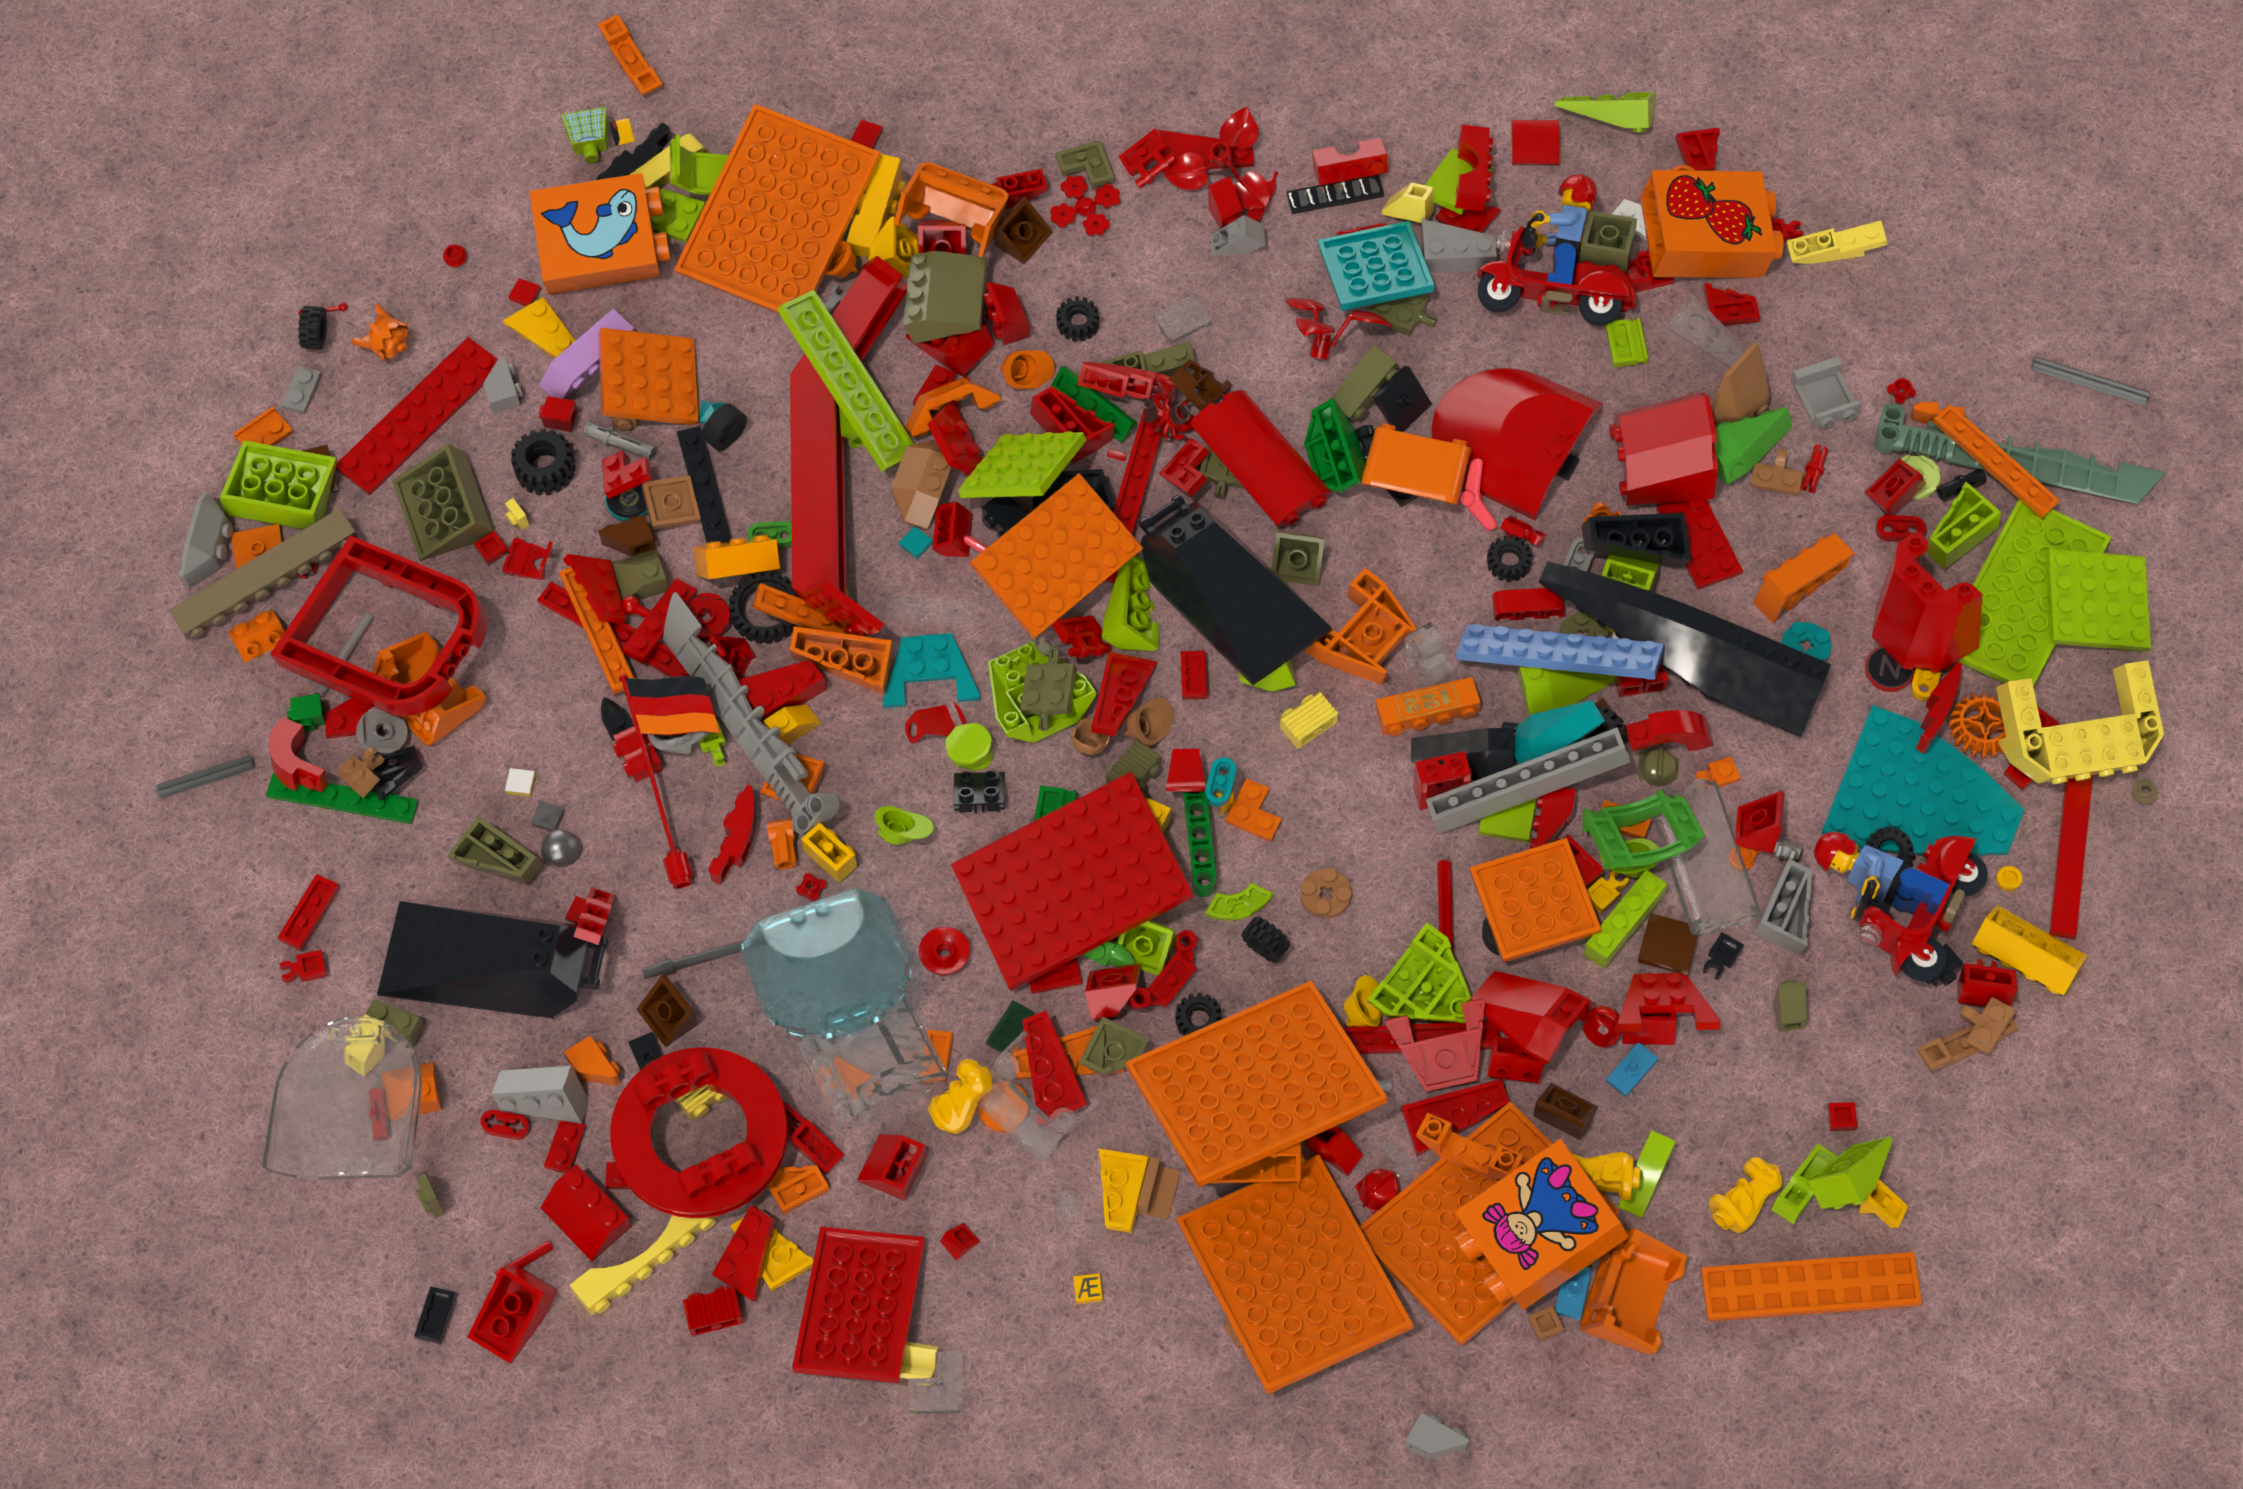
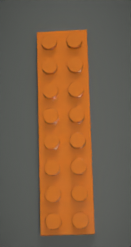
[1700,1252,1922,1322]

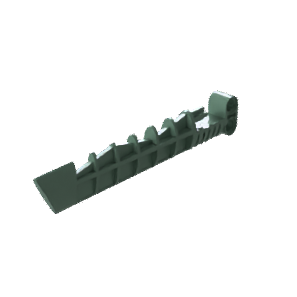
[1874,403,2166,504]

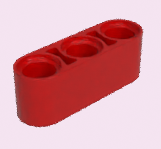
[1492,588,1566,621]

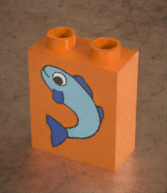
[529,173,671,294]

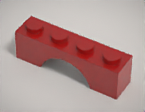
[1455,124,1493,211]

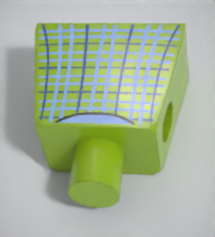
[562,107,609,163]

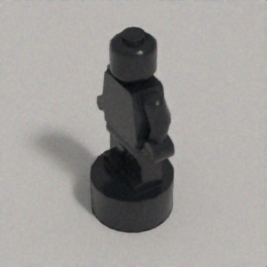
[1355,425,1375,461]

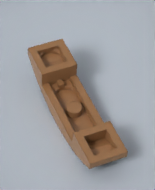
[1916,1019,2018,1071]

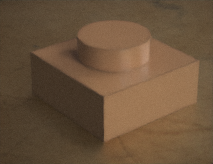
[611,417,638,431]
[1528,1306,1564,1343]

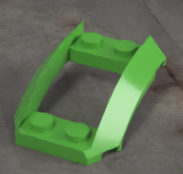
[1583,790,1705,869]

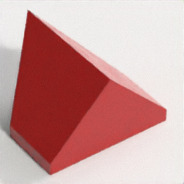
[710,636,756,680]

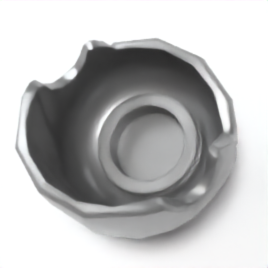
[540,829,581,868]

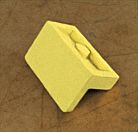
[901,1342,938,1382]

